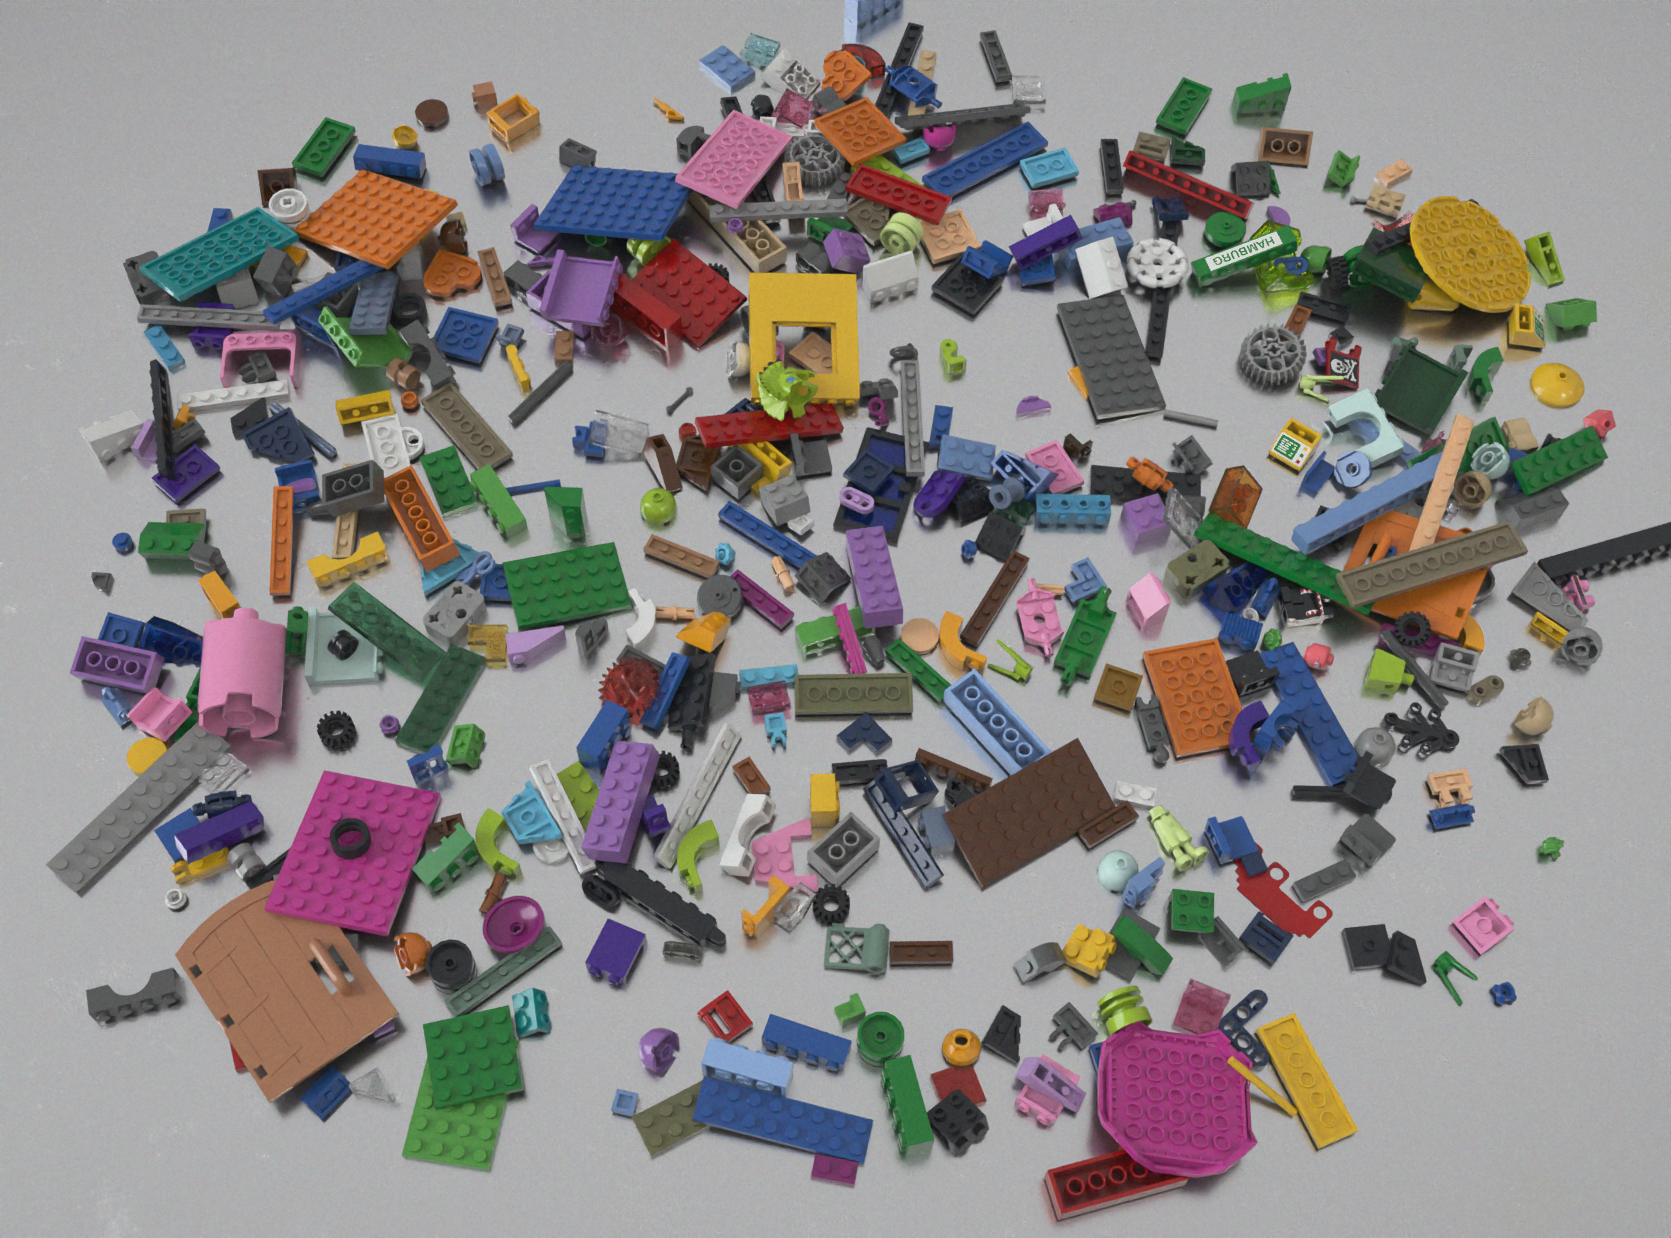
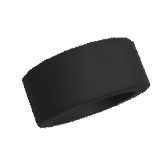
[392,292,427,326]
[329,818,371,859]

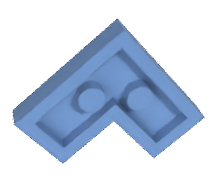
[1064,557,1107,604]

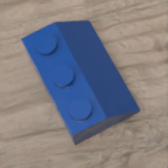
[289,305,338,348]

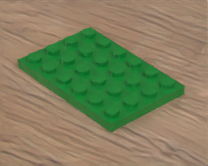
[502,542,632,630]

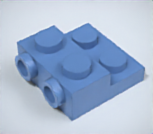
[1123,857,1165,908]

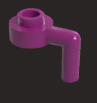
[868,397,889,427]

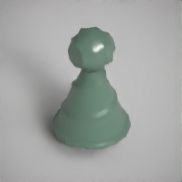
[1392,336,1419,347]

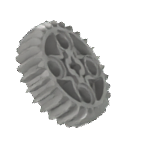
[784,132,846,187]
[1240,323,1307,385]

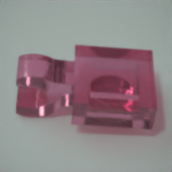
[1421,431,1447,453]

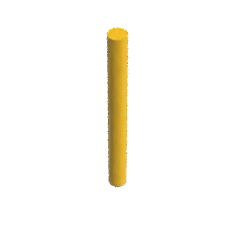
[1227,1056,1298,1116]

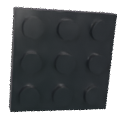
[931,253,1004,315]

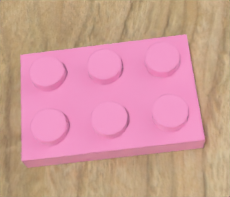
[1025,440,1085,494]

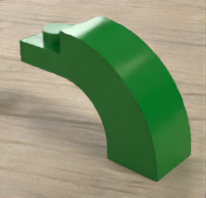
[1468,347,1504,402]

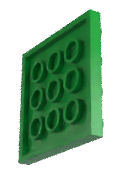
[423,1005,524,1110]

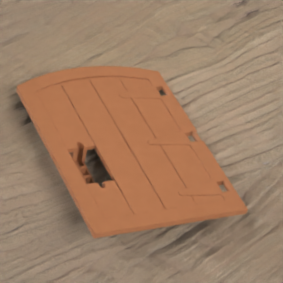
[175,879,399,1103]

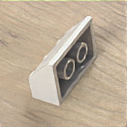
[1075,237,1128,299]
[862,251,919,303]

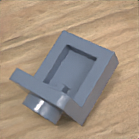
[495,323,525,349]

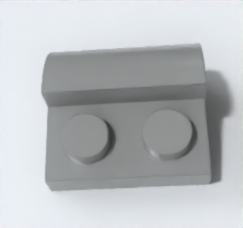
[1430,642,1480,693]

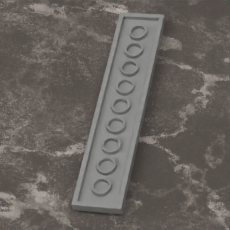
[46,721,231,894]

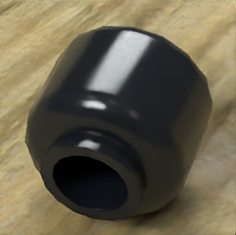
[751,94,774,119]

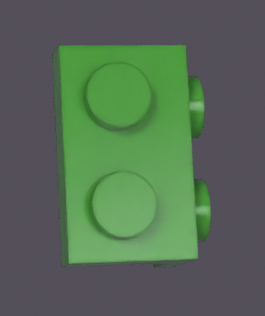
[1327,150,1360,187]

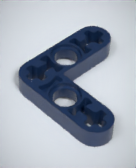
[1217,989,1270,1070]

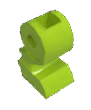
[940,339,967,375]

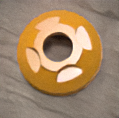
[942,1028,981,1066]

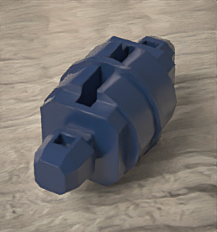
[192,790,252,819]

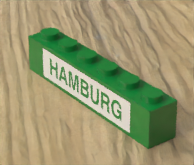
[1191,225,1297,288]

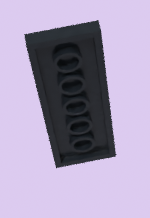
[1089,465,1201,506]

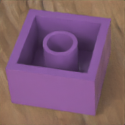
[823,228,871,274]
[1121,493,1173,545]

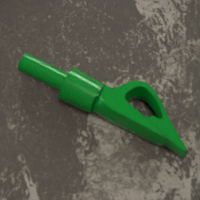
[1269,162,1281,195]

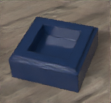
[1240,851,1268,878]

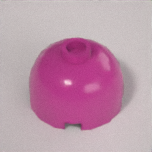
[923,124,956,151]

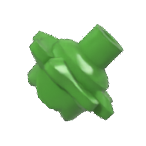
[1262,628,1282,651]
[1540,837,1564,858]

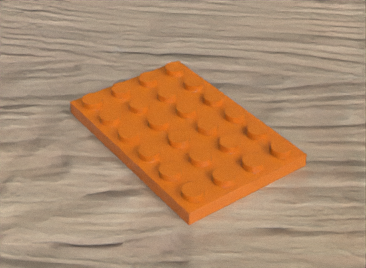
[1143,638,1254,757]

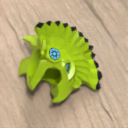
[756,359,818,421]

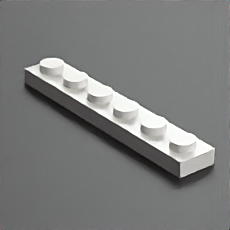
[177,379,290,412]
[529,759,596,874]

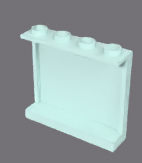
[304,604,385,685]

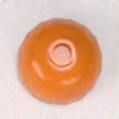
[394,932,432,976]

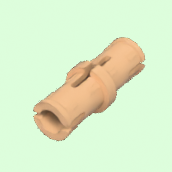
[655,605,695,621]

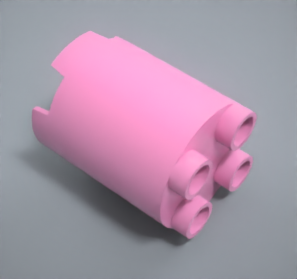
[197,608,287,739]

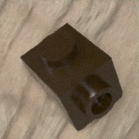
[1063,433,1093,461]

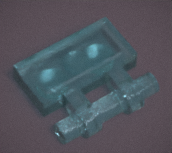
[740,33,780,65]

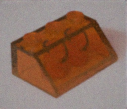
[1208,465,1263,529]

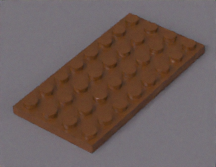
[941,738,1116,887]

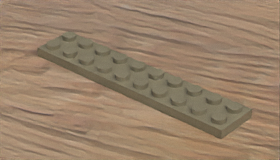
[1335,520,1528,609]

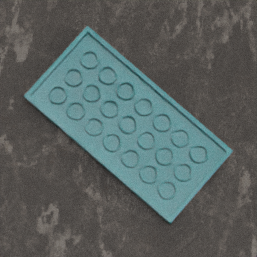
[140,207,299,302]

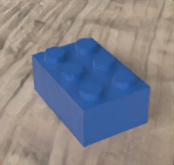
[576,700,631,775]

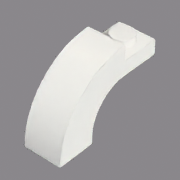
[625,588,656,651]

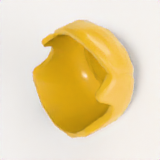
[392,125,418,150]

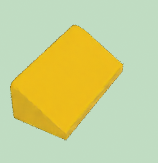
[1530,612,1568,644]

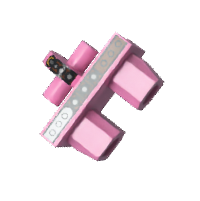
[1563,576,1596,613]

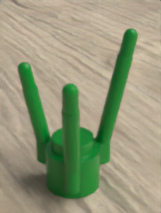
[1435,951,1478,1005]

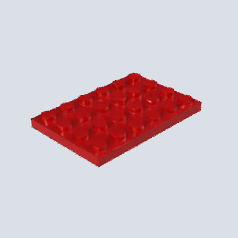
[631,238,747,348]

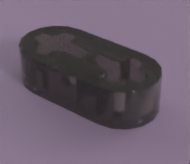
[662,941,703,961]

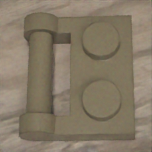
[1133,131,1171,163]

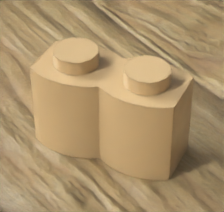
[1500,417,1539,454]

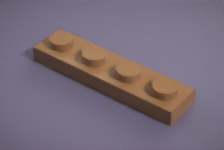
[477,247,512,307]
[643,534,720,578]

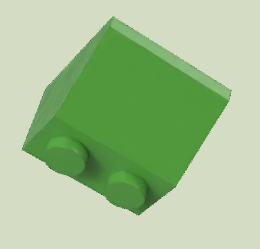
[1546,298,1597,330]

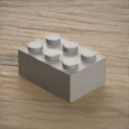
[807,812,880,888]

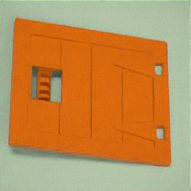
[1342,510,1490,640]

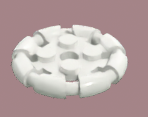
[1126,238,1189,288]

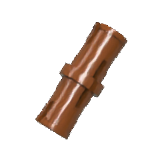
[479,873,508,915]

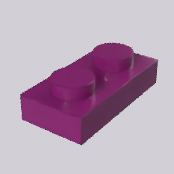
[811,1154,859,1186]

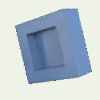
[611,1089,639,1117]

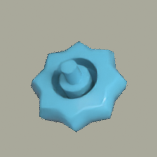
[715,543,736,565]

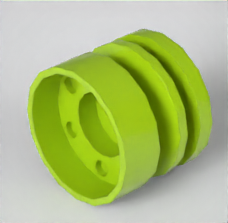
[1097,985,1153,1036]

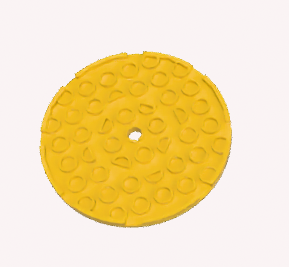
[1410,196,1531,313]

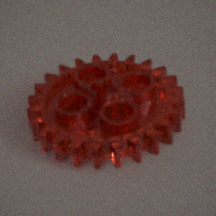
[598,656,661,719]

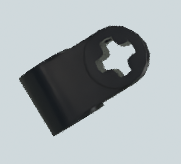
[944,778,975,808]

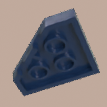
[241,407,315,463]

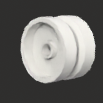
[269,189,311,231]

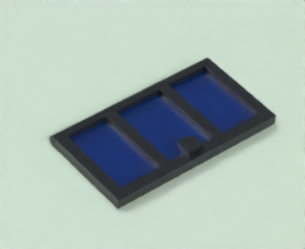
[833,427,929,544]

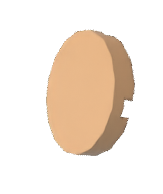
[900,618,939,655]

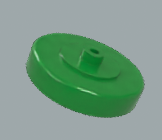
[1204,212,1246,248]

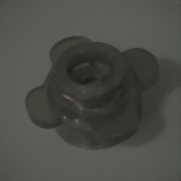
[1510,648,1532,667]

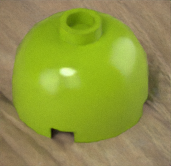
[640,488,677,526]

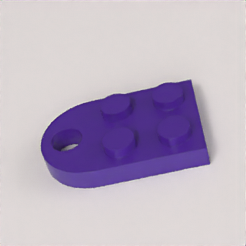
[913,471,966,517]

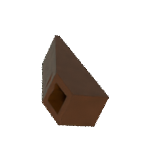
[643,434,683,492]

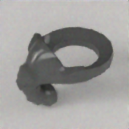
[890,343,918,360]

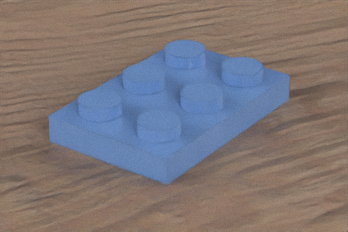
[699,45,755,91]
[937,434,996,481]

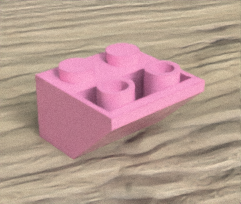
[1127,572,1171,629]

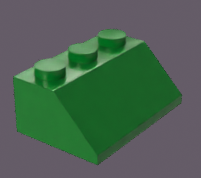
[544,487,588,538]
[138,522,206,561]

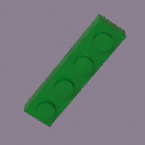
[885,638,951,703]

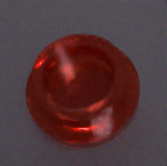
[678,423,697,439]

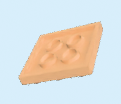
[919,209,981,264]

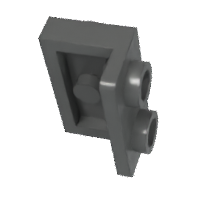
[1172,435,1213,474]

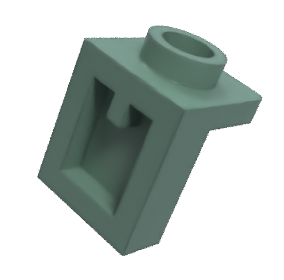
[1450,344,1473,372]

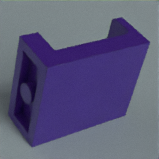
[189,302,235,349]
[585,918,647,985]

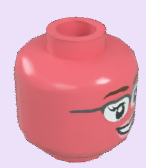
[1304,643,1334,670]

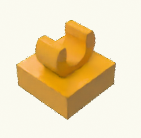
[172,404,196,429]

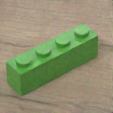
[469,464,528,538]
[795,606,875,654]

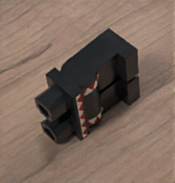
[1277,586,1334,628]

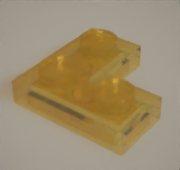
[467,624,508,662]

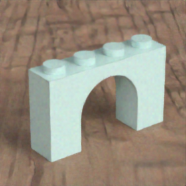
[1327,388,1404,468]

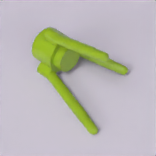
[988,639,1034,680]

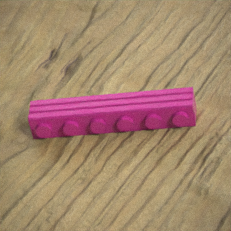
[832,603,867,674]

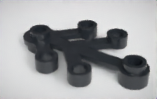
[1382,702,1460,755]

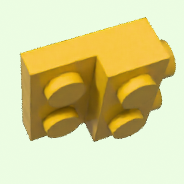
[1062,924,1117,978]

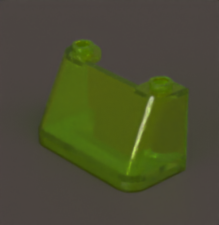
[1249,220,1315,292]

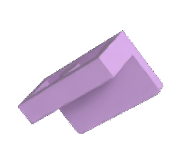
[131,419,158,463]

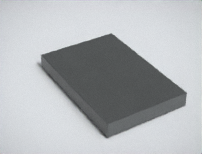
[1106,908,1161,981]

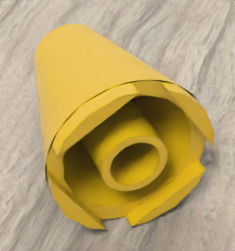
[1407,278,1460,312]

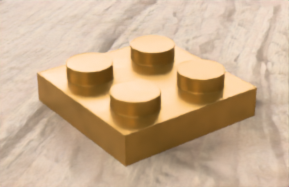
[1094,663,1143,711]

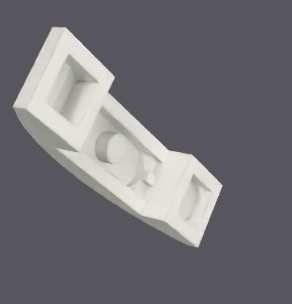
[760,117,823,140]

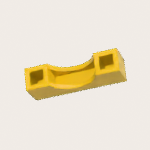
[306,531,389,588]

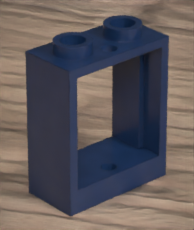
[874,760,939,813]

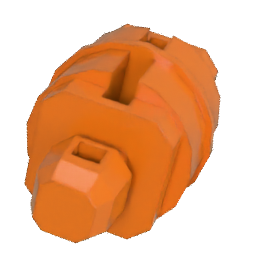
[1126,456,1174,492]

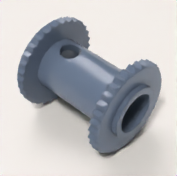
[989,477,1025,509]

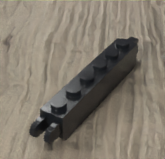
[594,860,726,948]

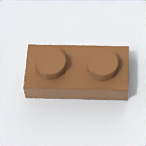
[554,331,574,364]

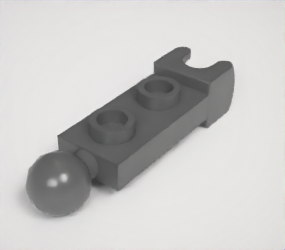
[1135,694,1169,763]

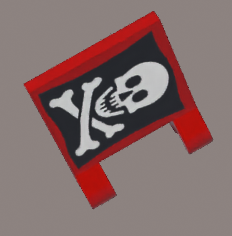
[1325,337,1362,390]

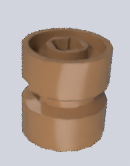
[386,358,421,390]

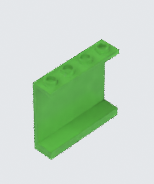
[318,306,413,367]

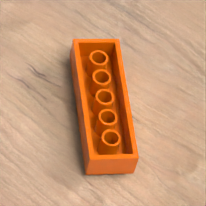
[384,465,460,572]

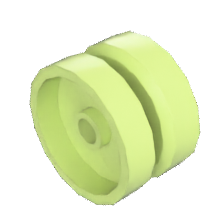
[880,212,924,255]

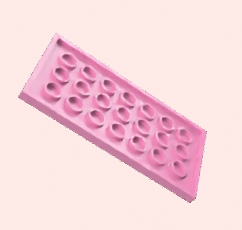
[675,110,793,209]

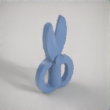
[456,551,495,585]

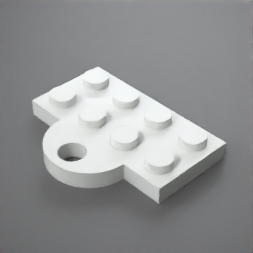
[361,413,424,478]

